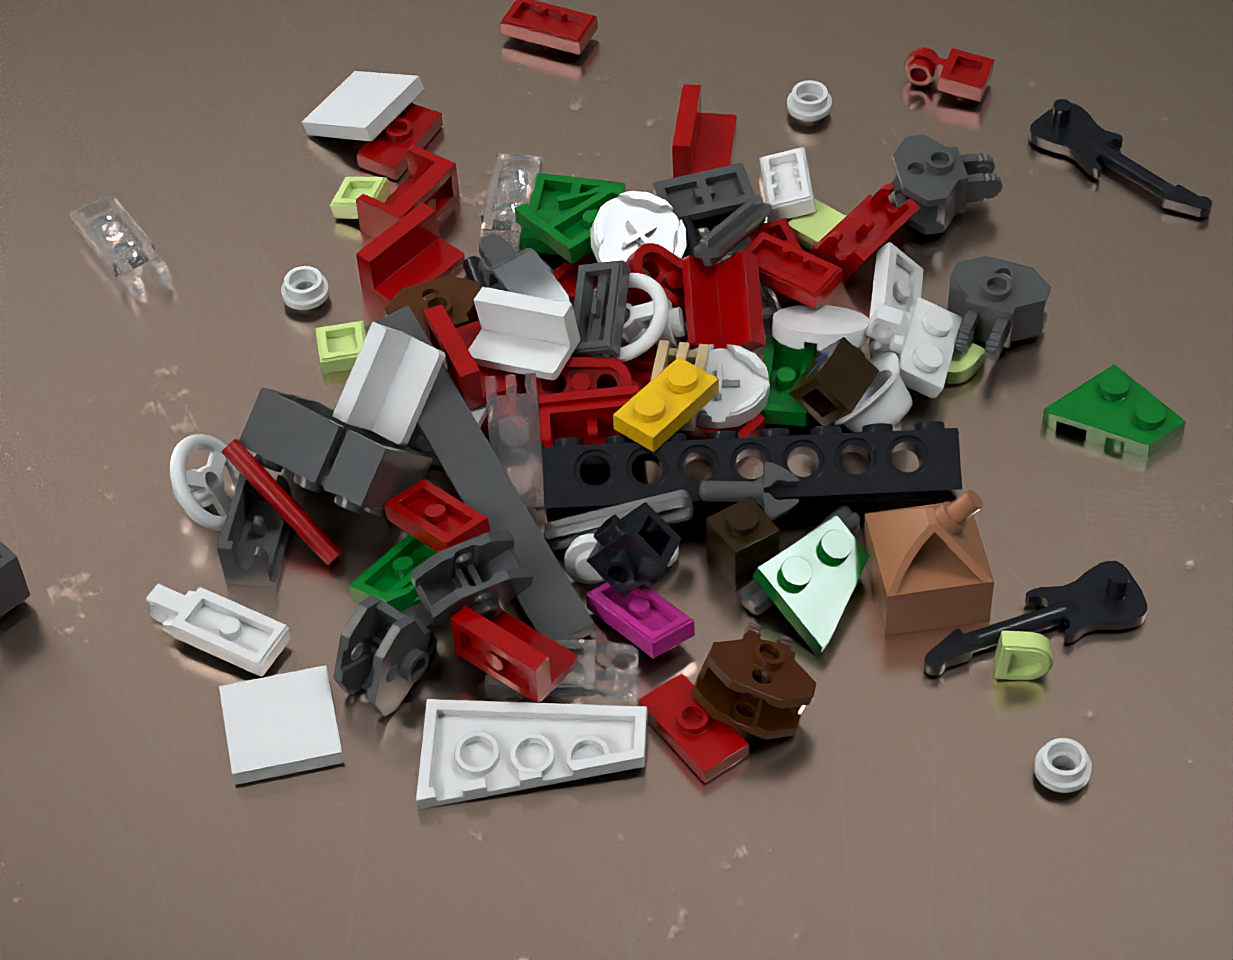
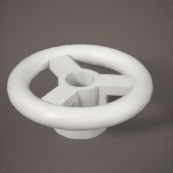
[586,273,669,362]
[170,434,240,531]

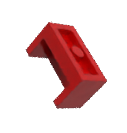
[356,145,460,238]

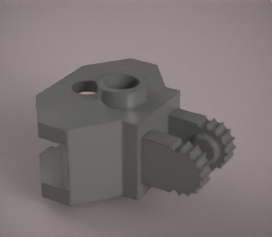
[891,135,1003,235]
[947,256,1051,361]
[411,531,533,626]
[333,595,441,717]

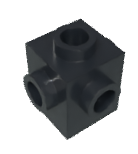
[586,502,682,597]

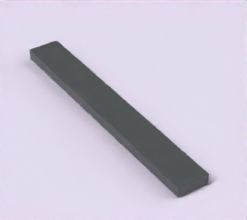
[364,305,596,647]

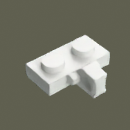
[865,297,963,398]

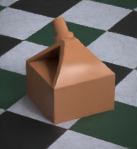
[863,490,994,636]

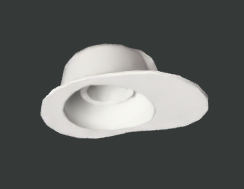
[835,352,913,433]

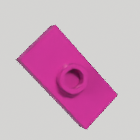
[586,582,695,658]

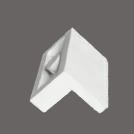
[468,287,581,380]
[332,322,445,446]

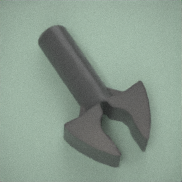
[699,461,800,521]

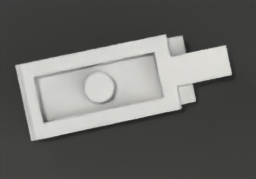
[869,242,924,359]
[146,584,291,677]

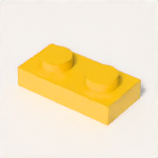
[613,357,719,452]

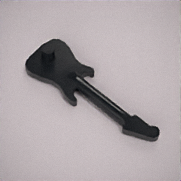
[1029,99,1212,217]
[924,561,1148,676]

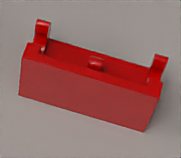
[810,184,921,284]
[538,385,640,465]

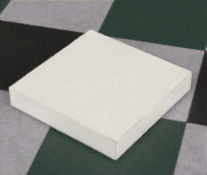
[301,71,425,142]
[219,665,344,785]

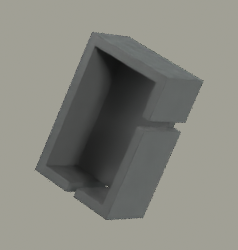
[239,387,433,518]

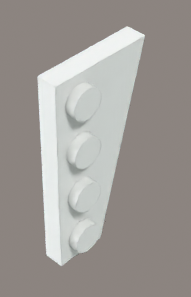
[416,699,648,810]

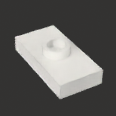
[759,147,817,221]

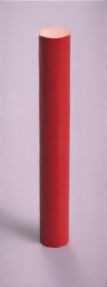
[221,438,343,566]

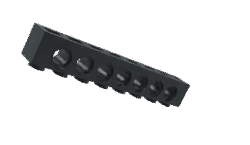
[542,421,962,517]

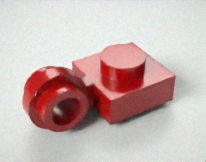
[904,47,995,102]

